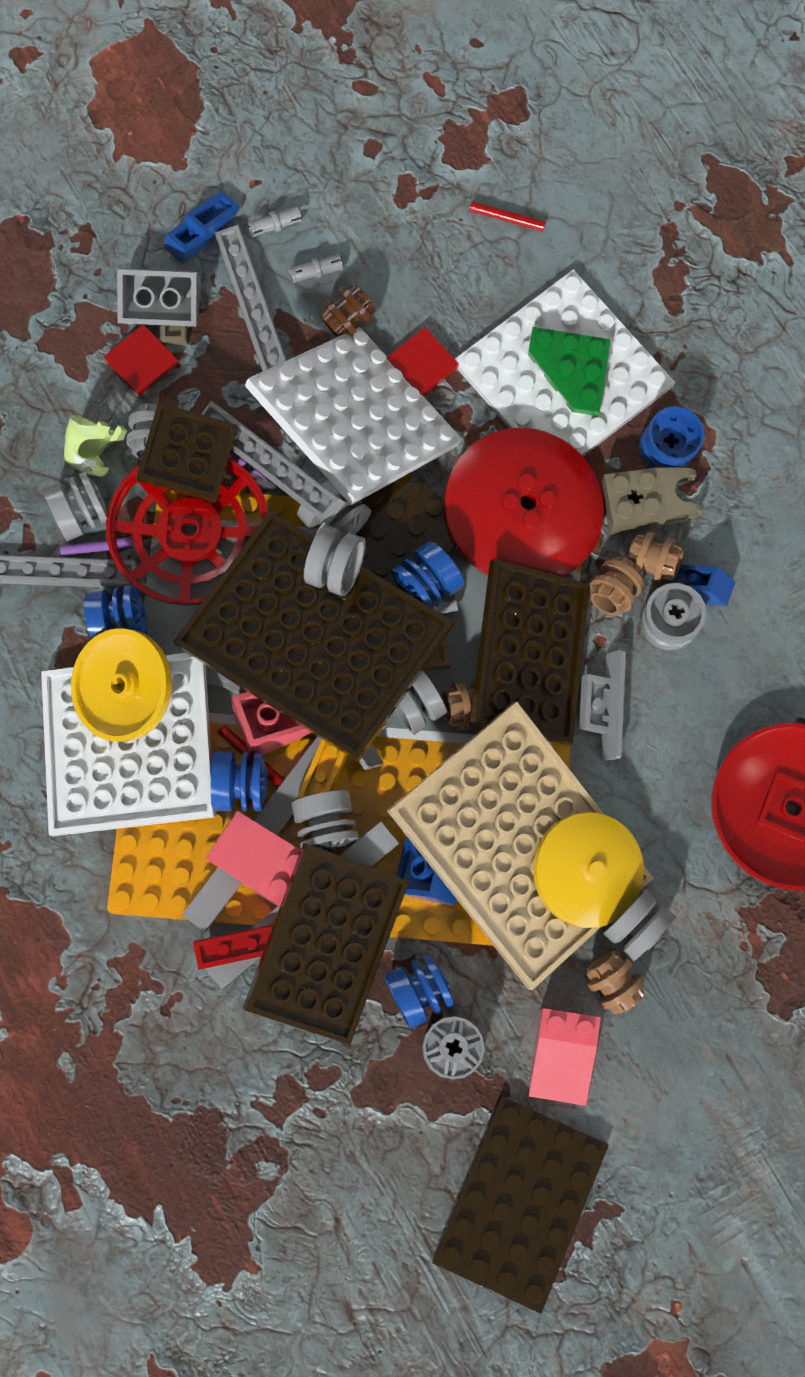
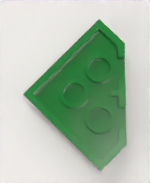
[528,327,611,416]

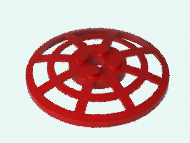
[106,458,269,606]

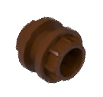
[320,284,376,337]

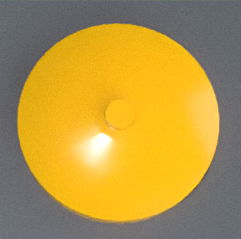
[71,629,172,742]
[533,812,644,928]

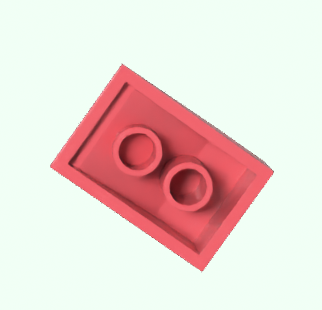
[232,692,312,758]
[205,811,301,907]
[528,1008,601,1106]

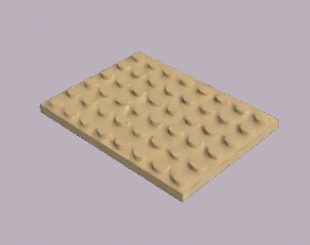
[387,702,654,990]

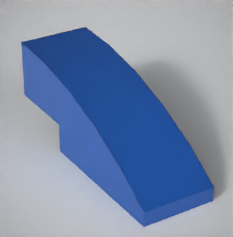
[164,190,240,264]

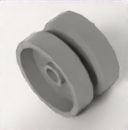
[304,525,366,596]
[640,583,706,650]
[395,671,447,735]
[603,889,676,962]

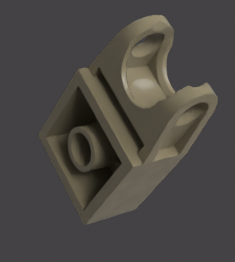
[600,468,703,536]

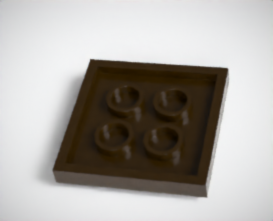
[136,402,238,503]

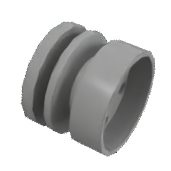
[42,471,107,542]
[297,480,371,537]
[291,790,359,852]
[422,1016,485,1080]

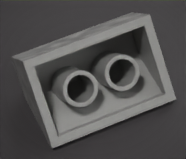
[117,268,201,327]

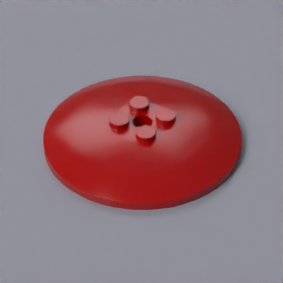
[444,428,604,577]
[711,723,805,891]

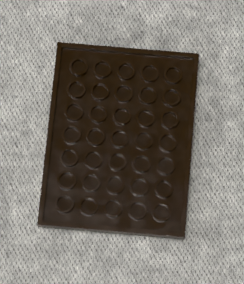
[173,511,454,762]

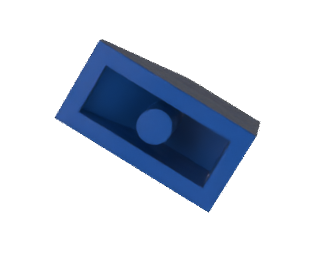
[668,564,736,606]

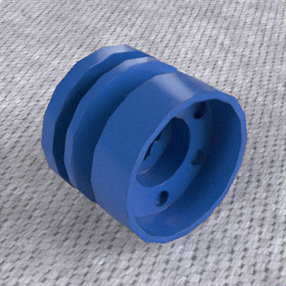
[639,406,705,468]
[391,541,464,609]
[84,584,147,639]
[211,751,268,812]
[384,953,455,1030]

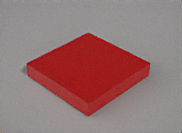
[104,324,179,396]
[386,327,459,396]

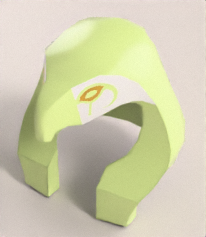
[64,415,127,477]

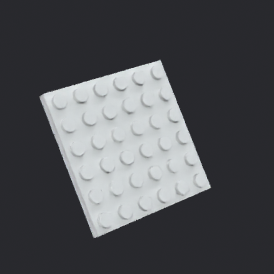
[455,269,675,457]
[245,327,462,505]
[41,653,216,836]

